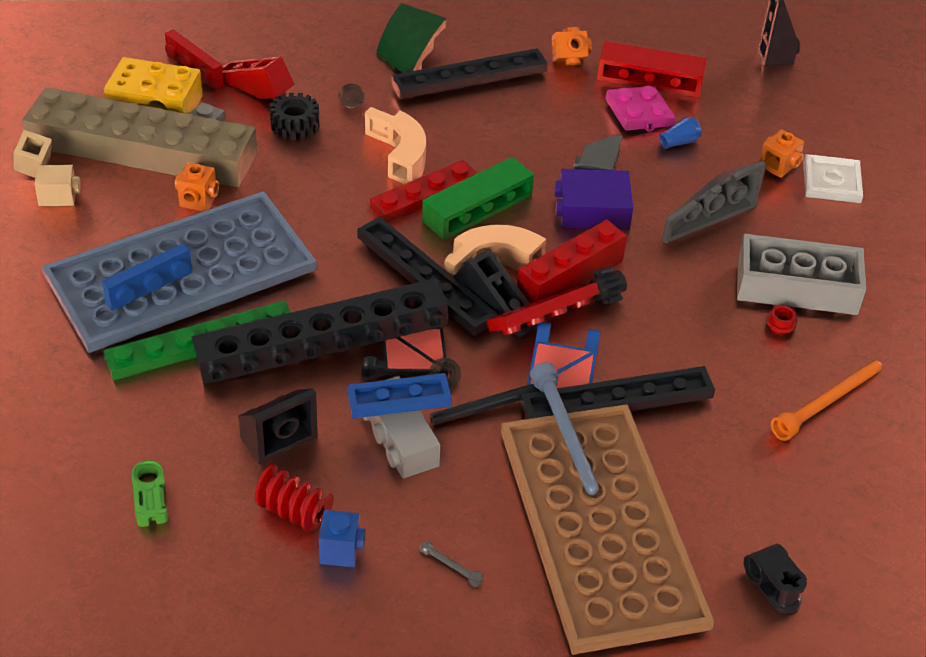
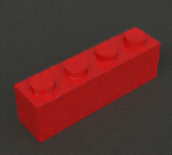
[597,41,707,97]
[517,219,627,303]

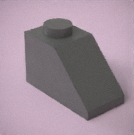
[574,134,622,170]

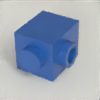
[319,510,366,568]

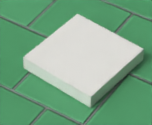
[803,154,863,203]

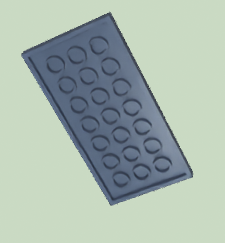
[42,191,317,353]

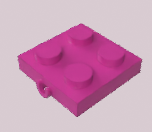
[605,86,676,132]

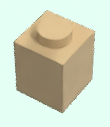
[13,130,52,177]
[34,165,81,206]

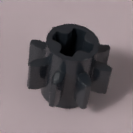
[589,266,627,305]

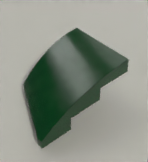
[376,3,447,73]

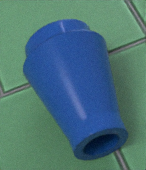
[659,117,702,149]

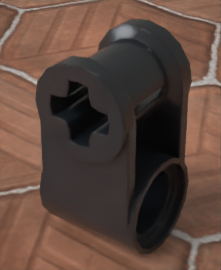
[743,543,807,614]

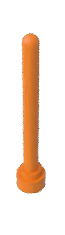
[771,360,882,441]

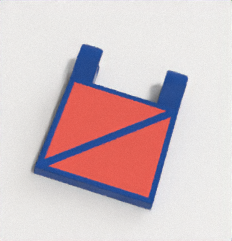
[527,322,600,388]

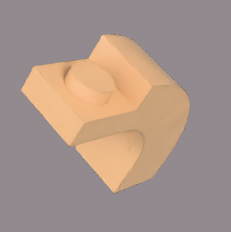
[365,107,426,184]
[444,225,546,276]

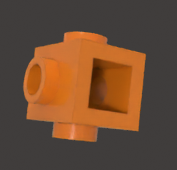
[551,27,592,66]
[759,129,805,177]
[175,162,219,211]

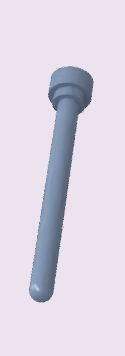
[530,362,599,495]

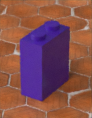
[554,169,633,230]

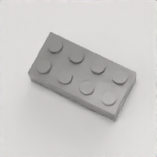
[737,234,866,315]

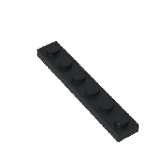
[391,48,548,99]
[357,217,498,336]
[520,366,715,419]

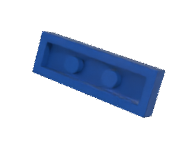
[102,243,192,311]
[347,373,452,419]

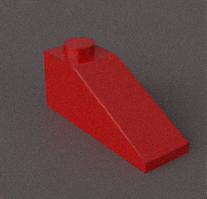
[222,56,295,100]

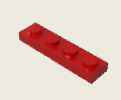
[370,160,477,222]
[486,282,600,335]

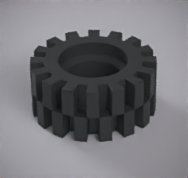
[270,92,320,140]

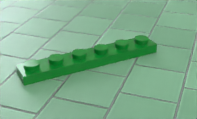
[103,300,291,381]

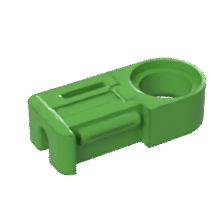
[132,460,169,527]

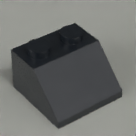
[238,389,318,464]

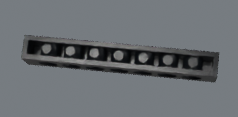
[191,278,448,385]

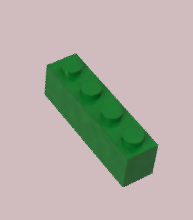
[422,157,534,240]

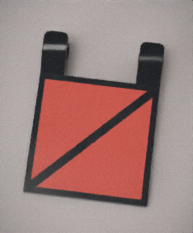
[361,327,448,380]

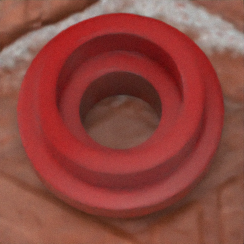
[766,305,798,333]

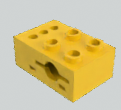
[104,57,203,114]

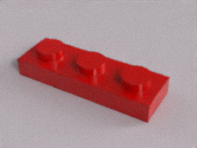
[165,29,224,90]

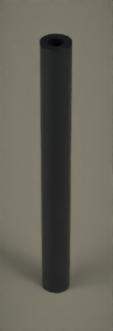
[429,384,540,426]

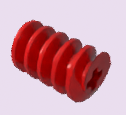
[254,464,334,532]

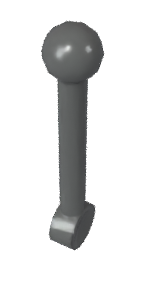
[420,541,483,587]

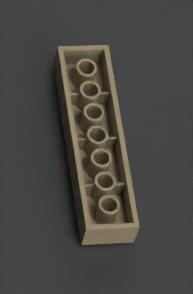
[22,87,257,188]

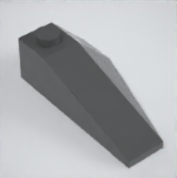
[662,161,766,243]

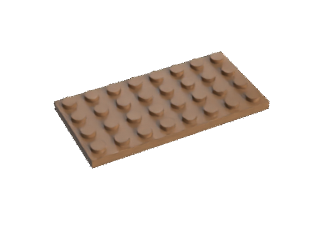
[501,404,714,655]

